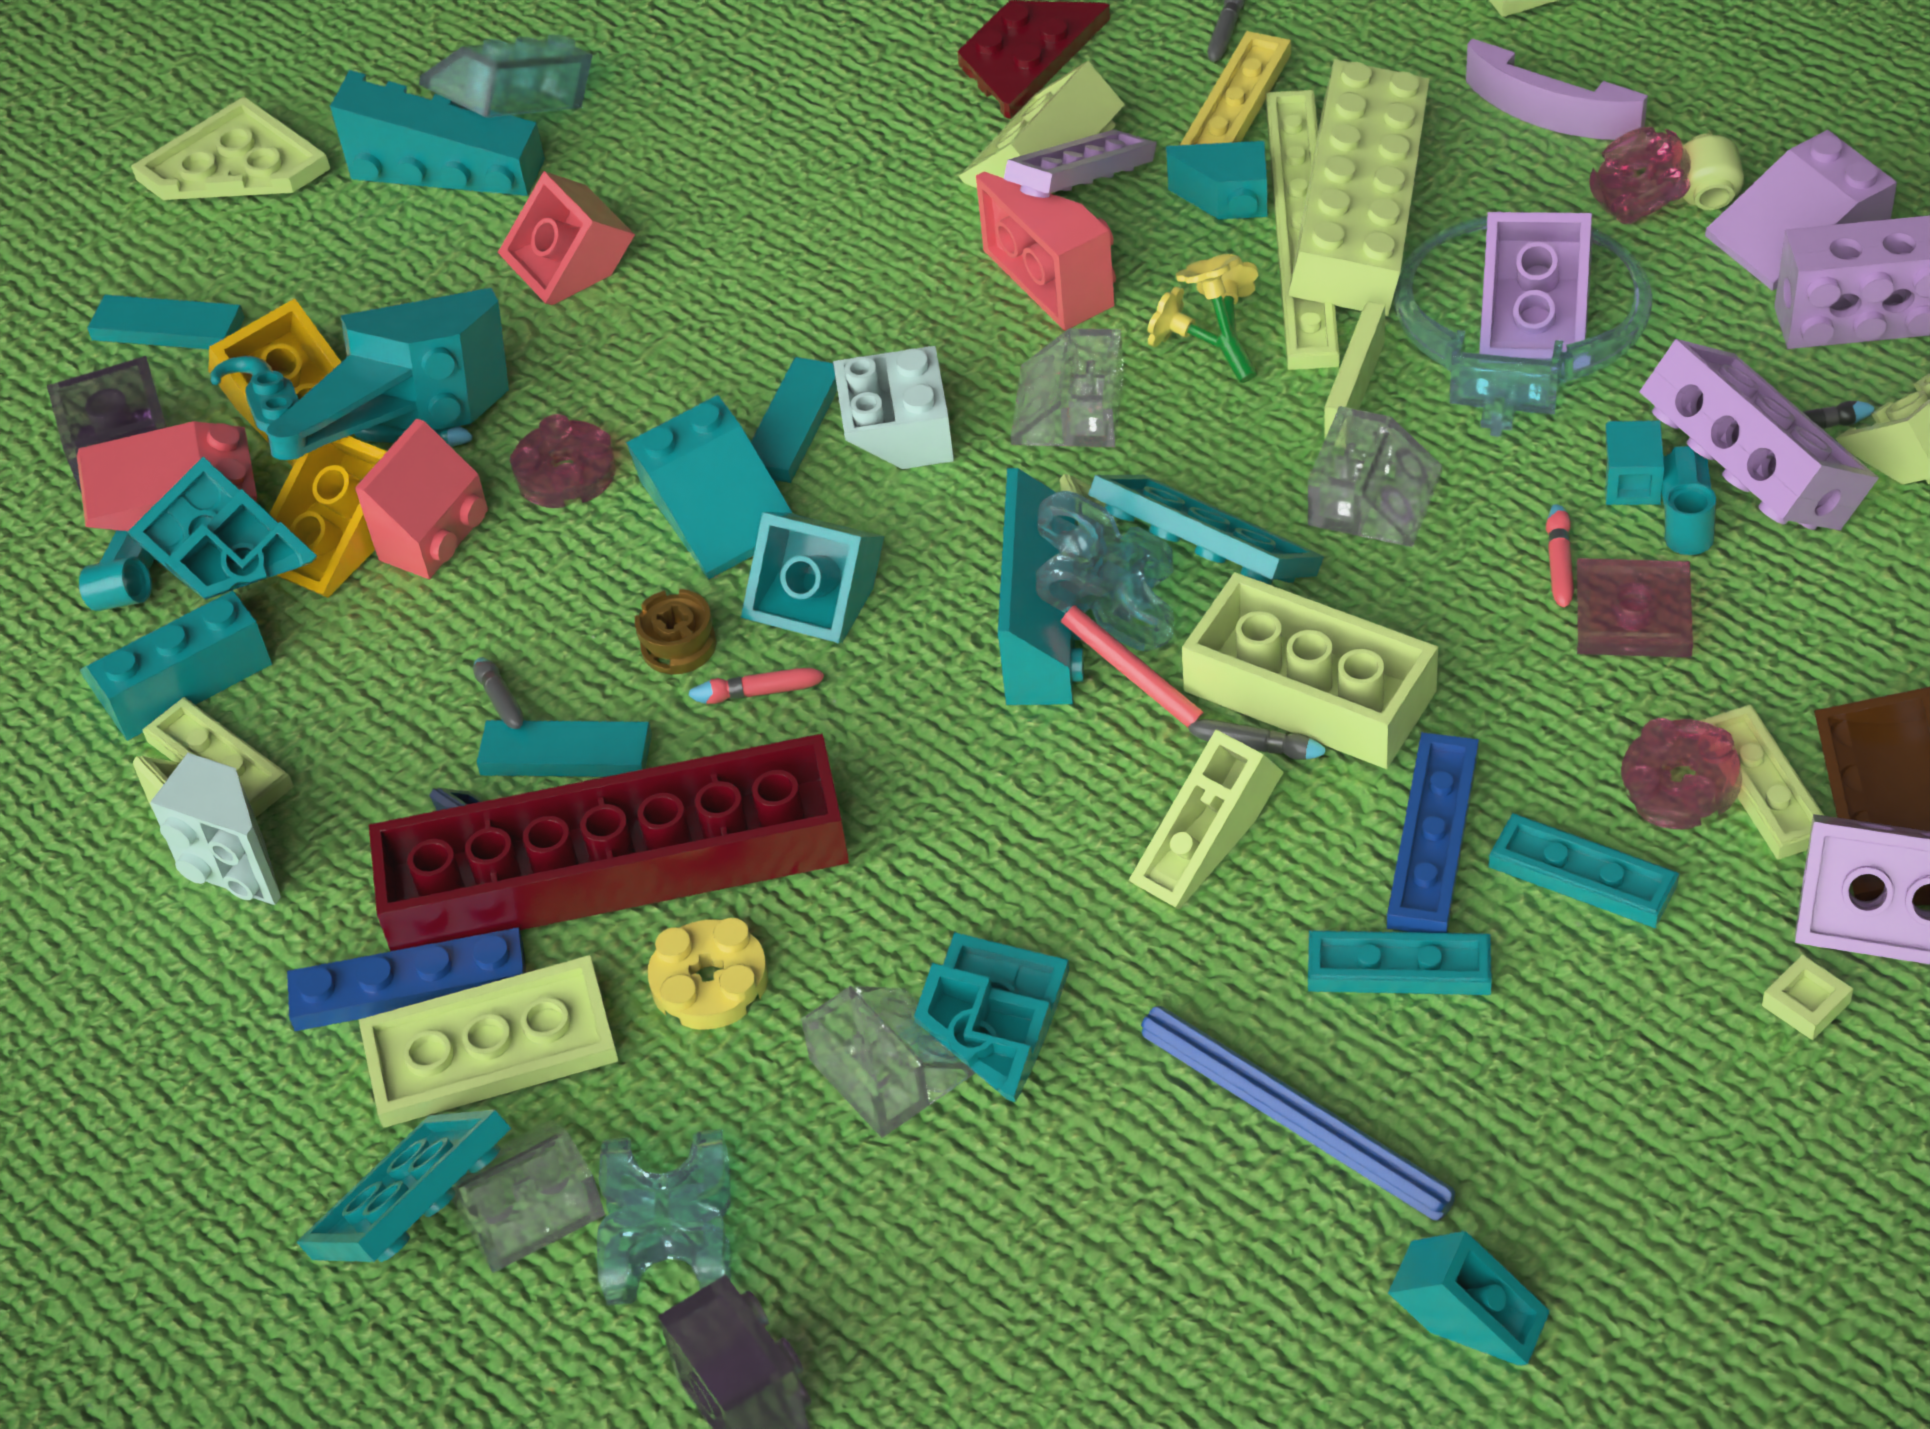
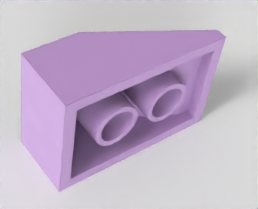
[1705,130,1897,291]
[1479,212,1593,363]

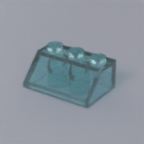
[419,34,592,118]

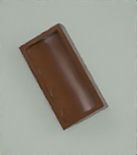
[1814,687,1930,906]

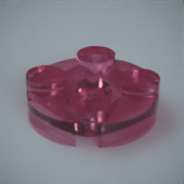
[1589,127,1691,224]
[510,414,616,508]
[1621,718,1742,829]

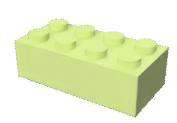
[1182,572,1438,769]

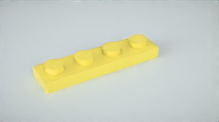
[1180,31,1291,145]

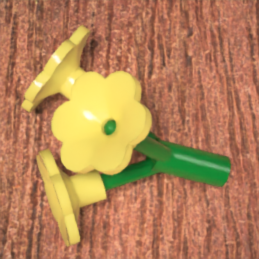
[1148,254,1258,383]

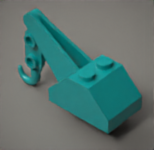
[210,287,509,460]

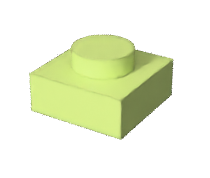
[1762,955,1853,1040]

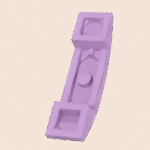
[1466,39,1648,140]

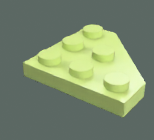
[132,96,331,200]

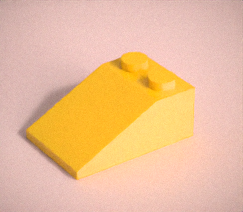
[208,298,355,467]
[269,436,387,598]

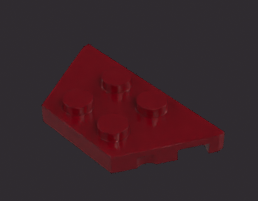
[957,0,1110,119]

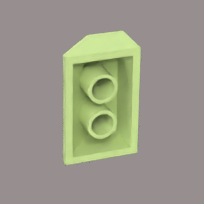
[959,61,1125,194]

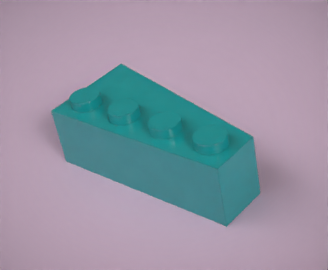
[330,70,545,196]

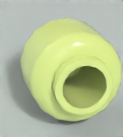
[1674,134,1744,210]

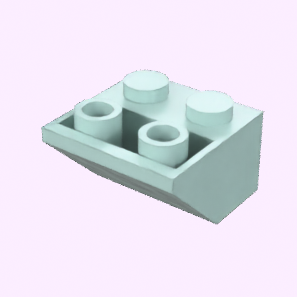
[833,346,954,469]
[150,753,281,905]

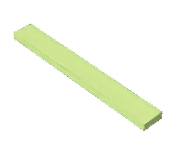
[1266,90,1339,370]

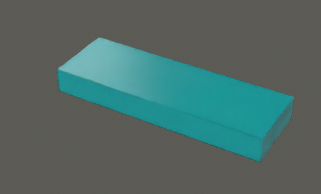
[87,295,245,349]
[751,357,838,483]
[476,720,652,777]
[1488,813,1679,929]
[1308,930,1492,995]

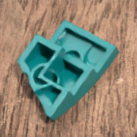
[128,456,317,600]
[914,932,1069,1102]

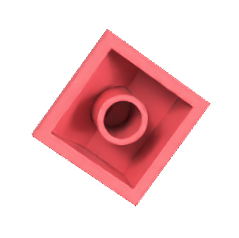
[498,171,635,305]
[355,418,488,580]

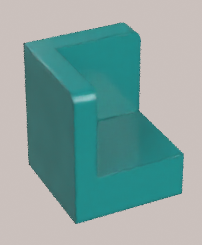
[1605,421,1664,505]

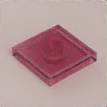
[1576,558,1693,657]

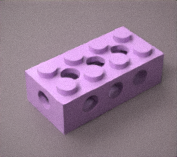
[1774,215,1930,349]
[1639,339,1879,530]
[1795,814,1930,964]

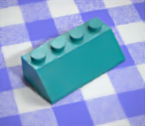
[998,468,1088,705]

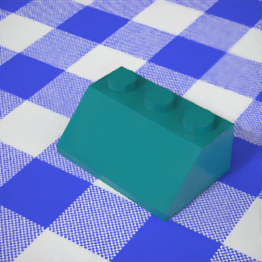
[80,590,272,741]

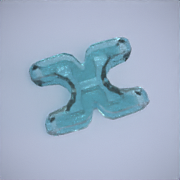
[1036,491,1174,651]
[597,1129,732,1306]

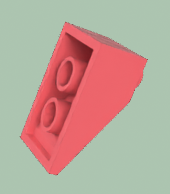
[976,172,1116,331]
[77,421,257,531]

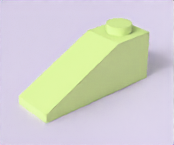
[1128,729,1283,910]

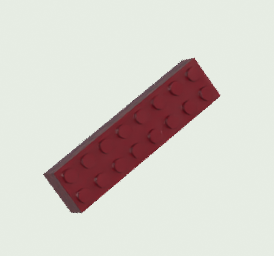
[368,733,849,952]

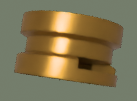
[635,589,716,674]

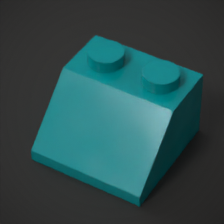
[741,512,884,643]

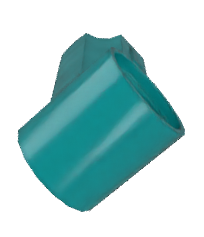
[1662,446,1716,555]
[79,530,155,611]

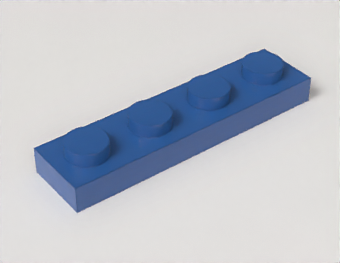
[1387,732,1479,933]
[287,927,526,1031]

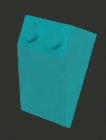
[626,395,793,580]

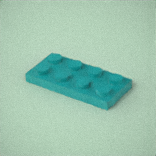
[1088,475,1324,585]

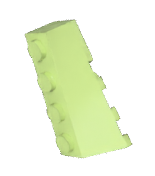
[1836,373,1930,485]

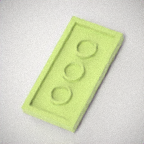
[359,955,618,1128]

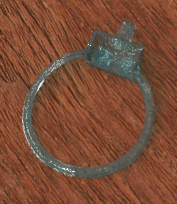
[1394,216,1652,437]

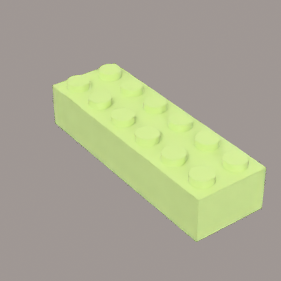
[1288,59,1430,316]

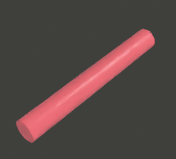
[1060,605,1204,729]

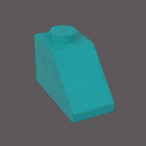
[1166,141,1267,220]
[1388,1231,1550,1366]

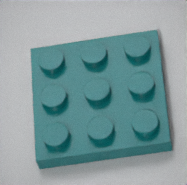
[297,1110,511,1262]

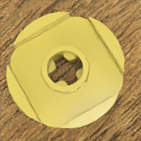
[648,918,768,1030]

